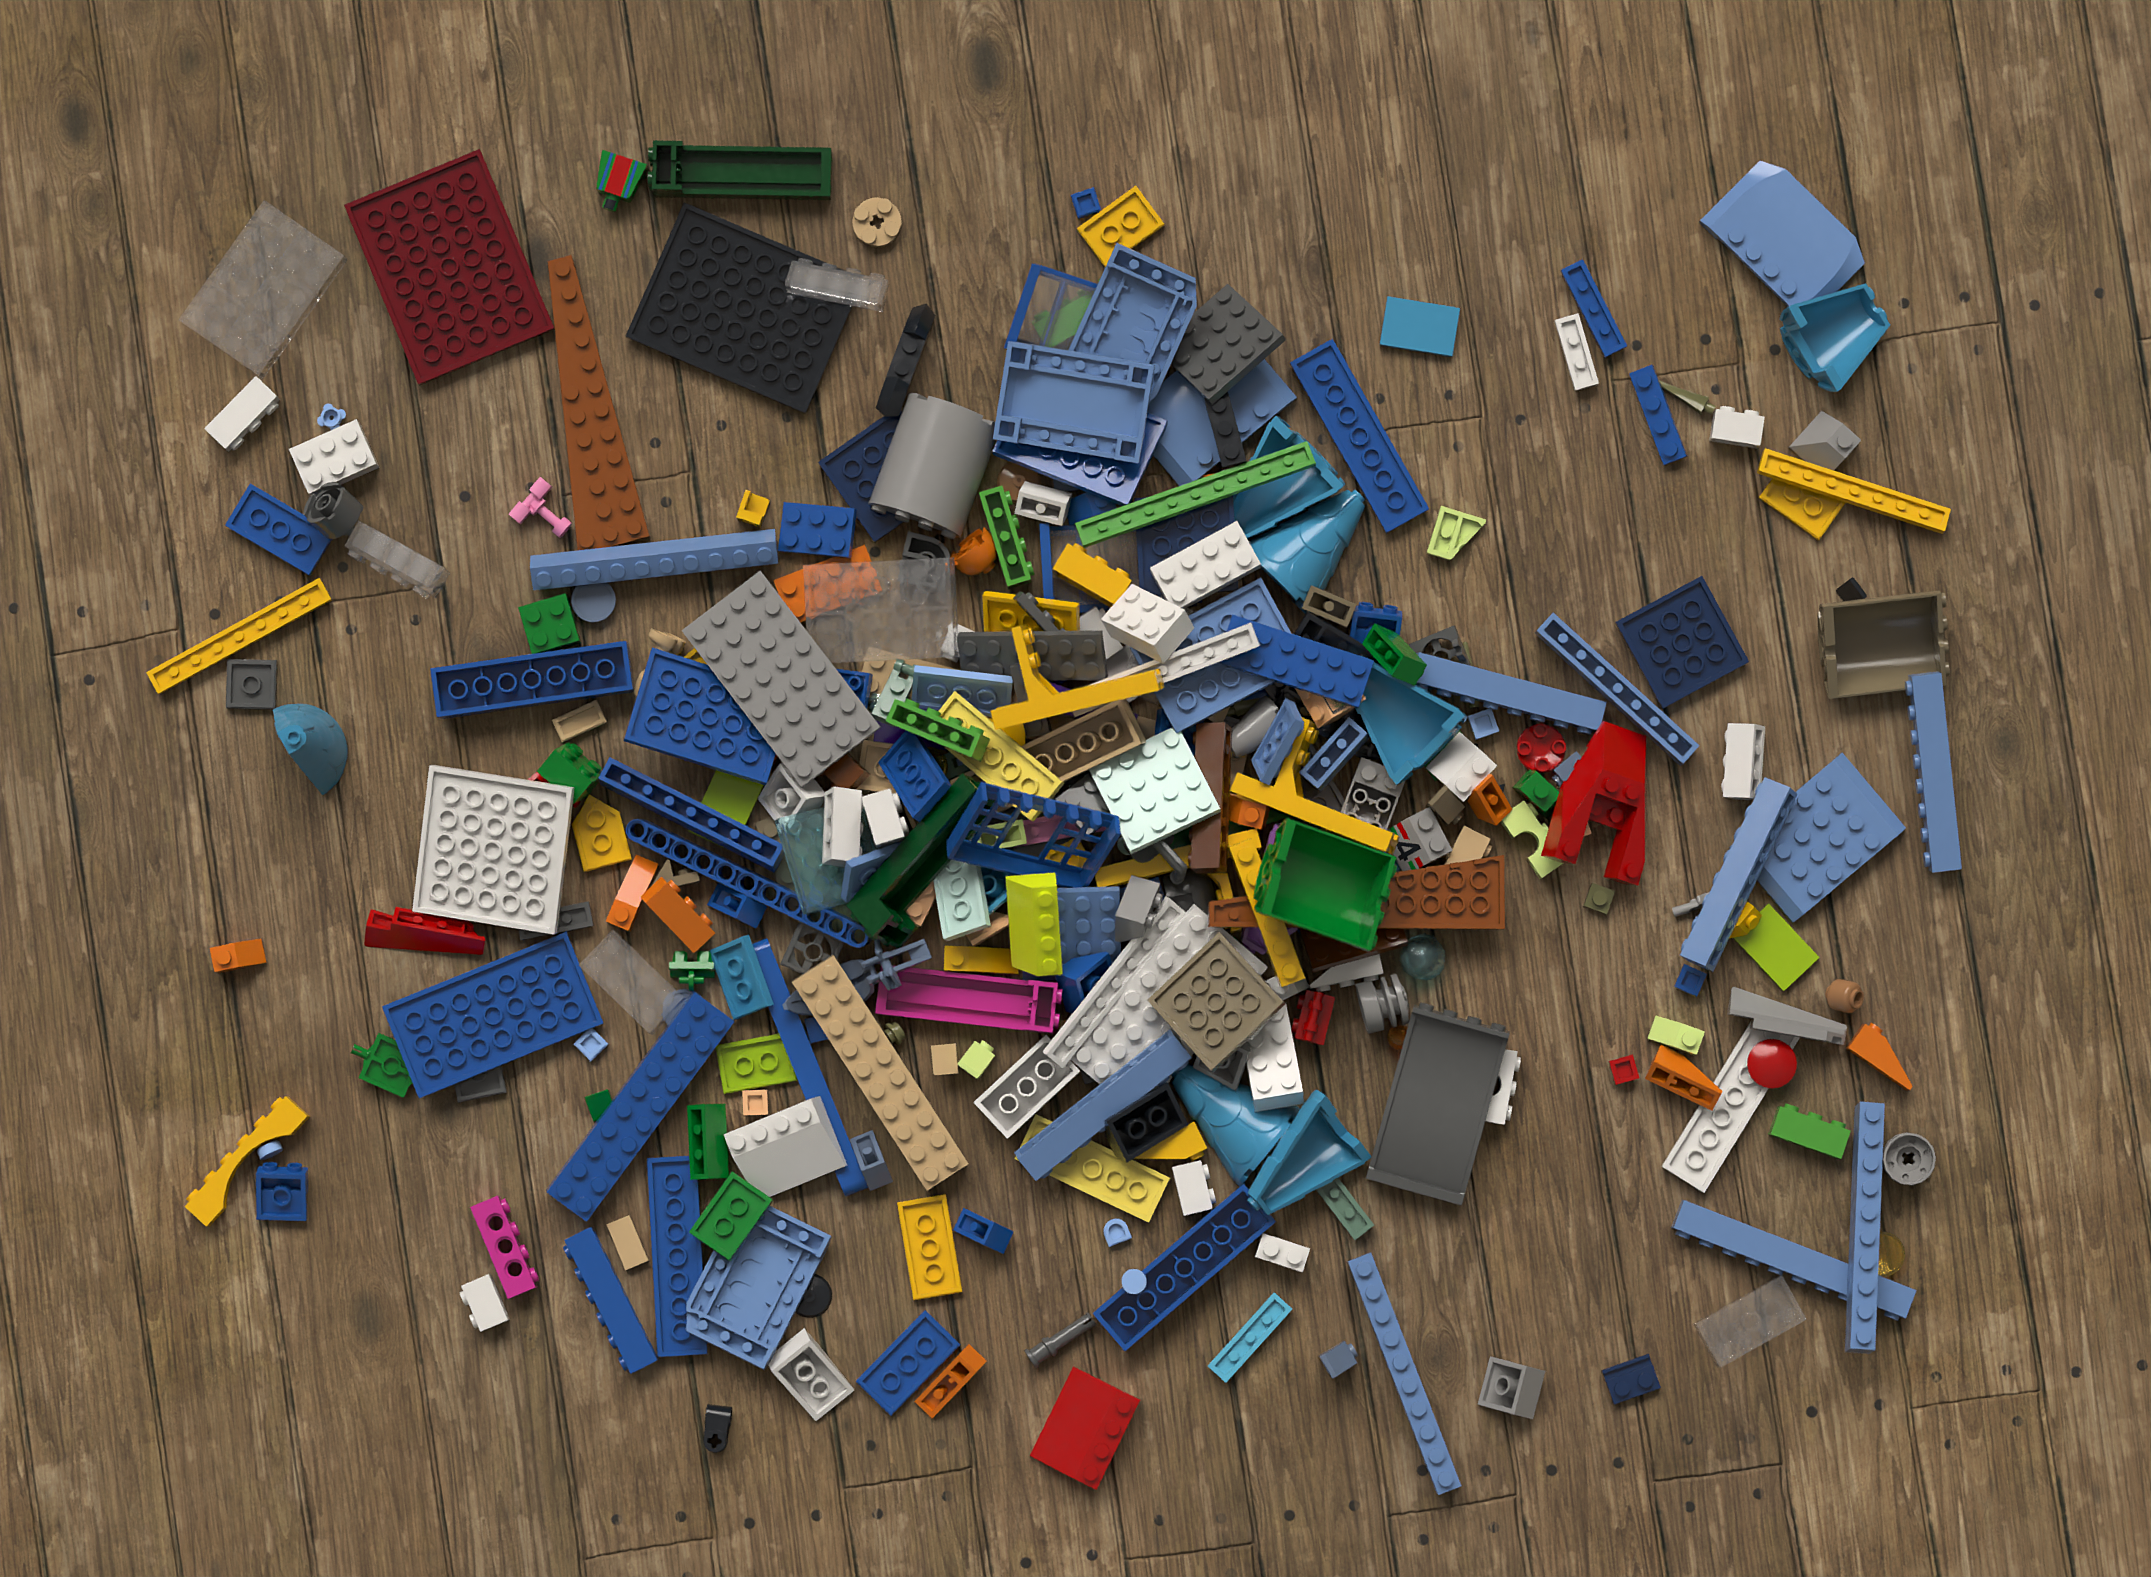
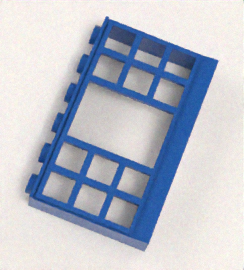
[946,782,1121,888]

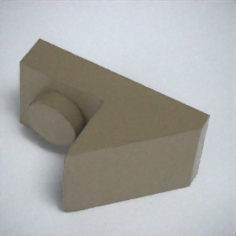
[651,858,701,887]

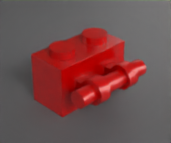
[1291,990,1335,1046]

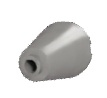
[1231,696,1278,758]

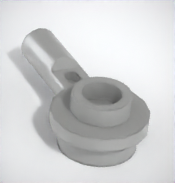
[1672,892,1710,917]

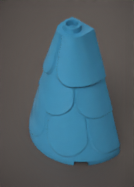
[1233,416,1345,539]
[1248,490,1365,614]
[1356,656,1467,785]
[273,704,348,795]
[1171,1064,1300,1186]
[1247,1090,1372,1215]

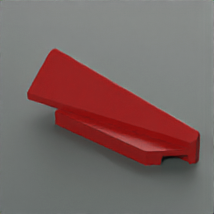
[364,907,486,955]

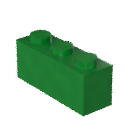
[1362,623,1427,686]
[687,1104,729,1180]

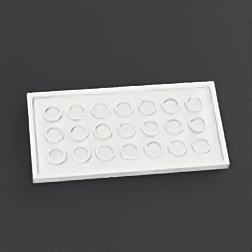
[1070,904,1268,1092]

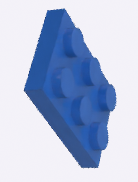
[778,502,857,558]

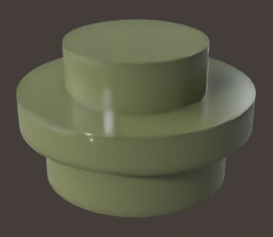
[883,1021,905,1045]

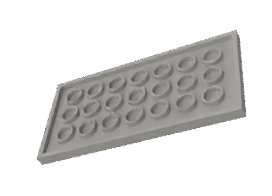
[682,571,881,787]

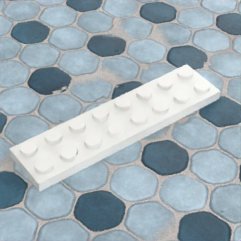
[1661,1022,1800,1193]

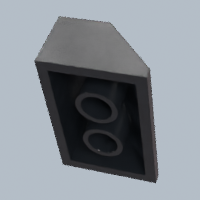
[1105,1082,1188,1163]

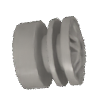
[1355,974,1409,1034]
[1882,1132,1936,1185]

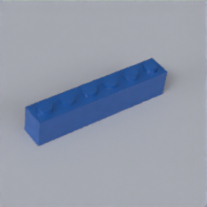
[563,1227,659,1374]

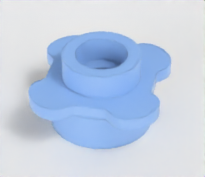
[317,403,346,430]

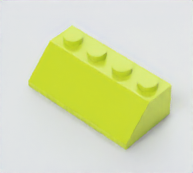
[1006,873,1063,976]

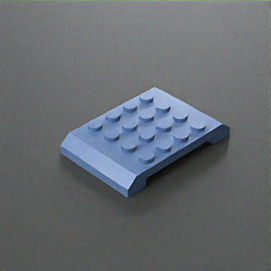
[993,341,1155,463]
[1729,753,1906,923]

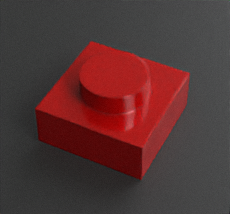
[1608,1054,1639,1085]

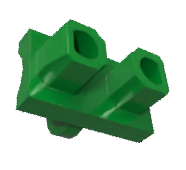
[669,951,715,991]

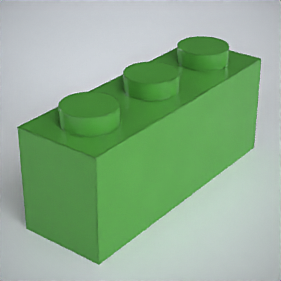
[1768,1103,1851,1159]

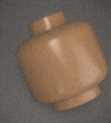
[1825,979,1864,1013]

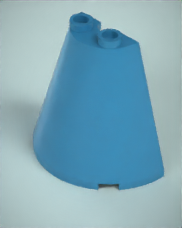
[1779,283,1890,392]

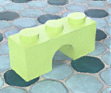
[1501,801,1563,879]

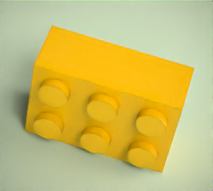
[1053,543,1132,608]

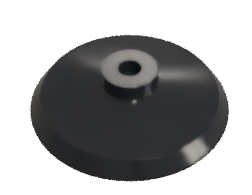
[795,1274,832,1318]

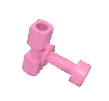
[509,477,572,538]

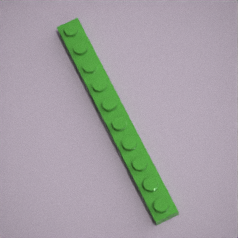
[1075,441,1316,548]

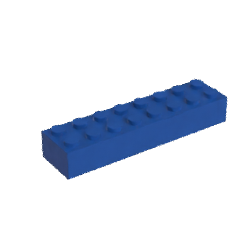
[430,641,634,719]
[1093,1184,1276,1351]

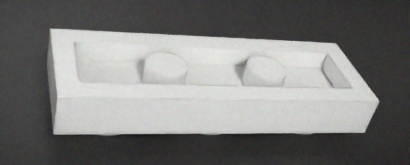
[1554,314,1599,391]

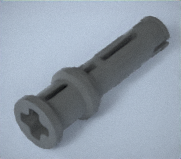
[1024,1312,1096,1369]

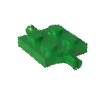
[351,1033,413,1098]

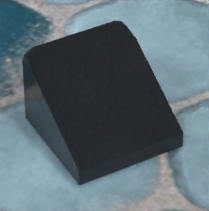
[1836,577,1867,601]

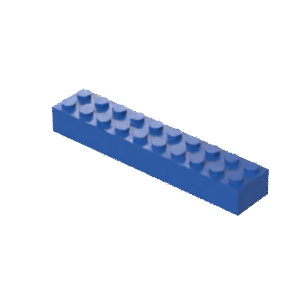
[546,991,735,1222]

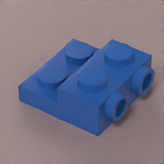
[1350,602,1402,643]
[256,1162,308,1221]

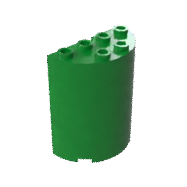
[1253,818,1397,951]

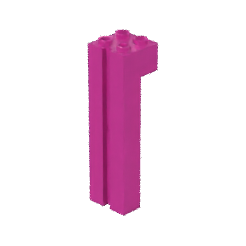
[875,965,1062,1034]

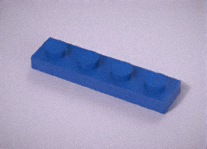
[1560,259,1627,358]
[1629,365,1687,465]

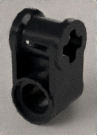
[703,1404,733,1453]

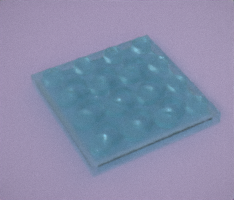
[775,807,878,915]

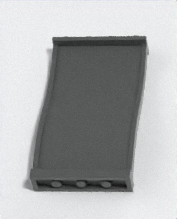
[1366,1002,1510,1205]

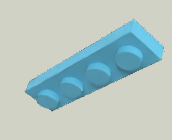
[1208,1293,1292,1382]

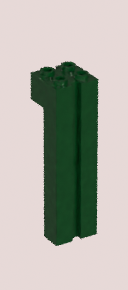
[648,140,832,200]
[846,773,995,948]

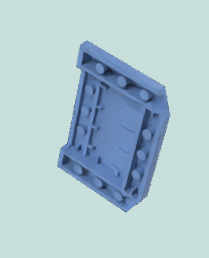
[1699,161,1865,308]
[1069,243,1197,401]
[1148,359,1297,486]
[686,1206,832,1370]

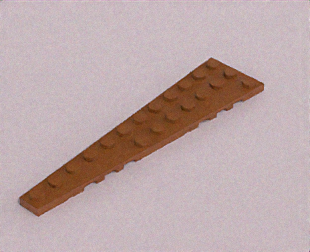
[548,255,650,550]
[1208,855,1505,930]

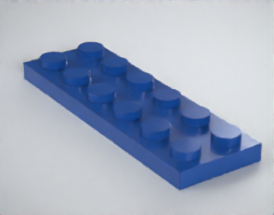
[1217,614,1374,709]

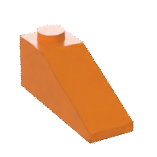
[606,854,659,932]
[1845,1023,1913,1091]
[1645,1045,1722,1111]
[914,1344,986,1419]

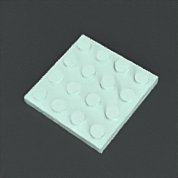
[1089,727,1221,854]

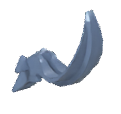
[782,939,932,1015]

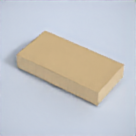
[552,700,607,743]
[606,1215,649,1270]

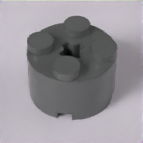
[304,482,363,539]

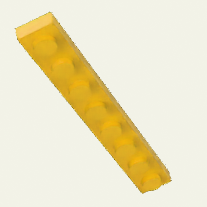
[1757,448,1951,534]
[146,578,332,695]

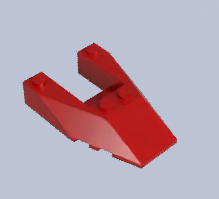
[1541,721,1647,886]

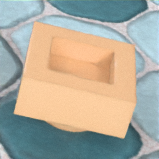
[742,1090,768,1116]

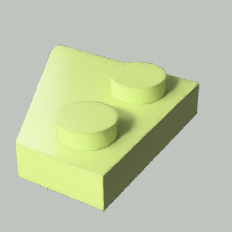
[1426,506,1486,561]

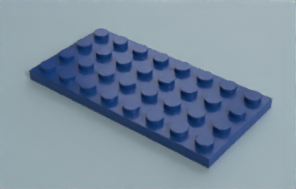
[382,932,604,1099]

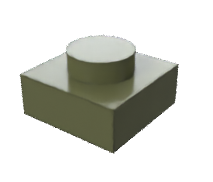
[1583,883,1615,915]

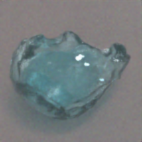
[1400,933,1445,980]

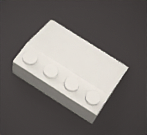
[724,1096,847,1197]

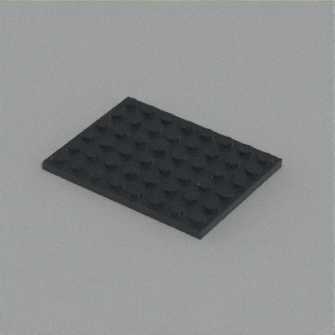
[625,202,864,414]

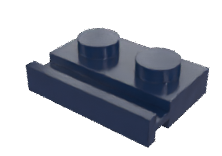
[1601,1354,1661,1404]

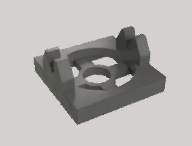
[1409,626,1471,666]
[780,921,844,974]

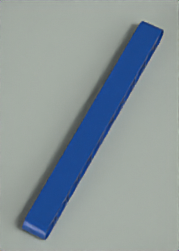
[626,819,872,948]
[752,938,868,1197]

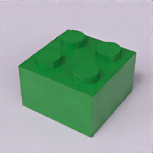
[518,593,582,654]
[537,742,602,804]

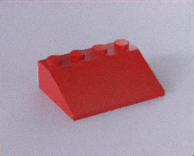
[1030,1366,1140,1490]

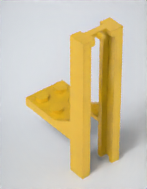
[991,624,1165,730]
[1230,718,1400,855]
[1094,828,1262,934]

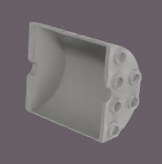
[868,393,996,540]

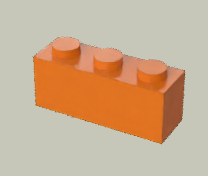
[640,876,715,953]

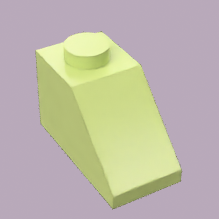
[975,819,1027,849]
[1647,1016,1705,1056]
[957,1040,995,1080]

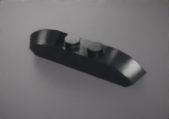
[876,303,936,416]

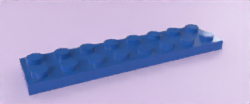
[1290,339,1429,534]
[647,1156,708,1357]

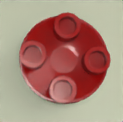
[1516,723,1566,773]
[1747,1039,1797,1088]

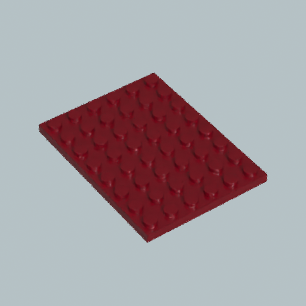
[344,149,555,385]

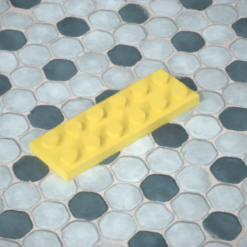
[938,691,1064,822]
[1015,1114,1170,1223]

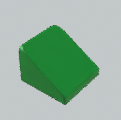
[585,1089,612,1122]

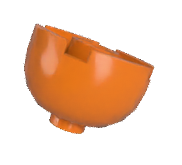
[950,527,997,575]

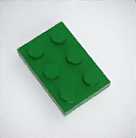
[689,1172,773,1261]

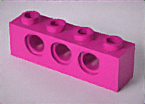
[470,1196,539,1299]

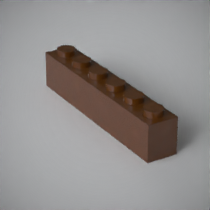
[1188,722,1232,874]

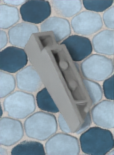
[1727,987,1847,1045]

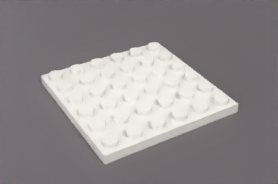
[412,765,575,934]

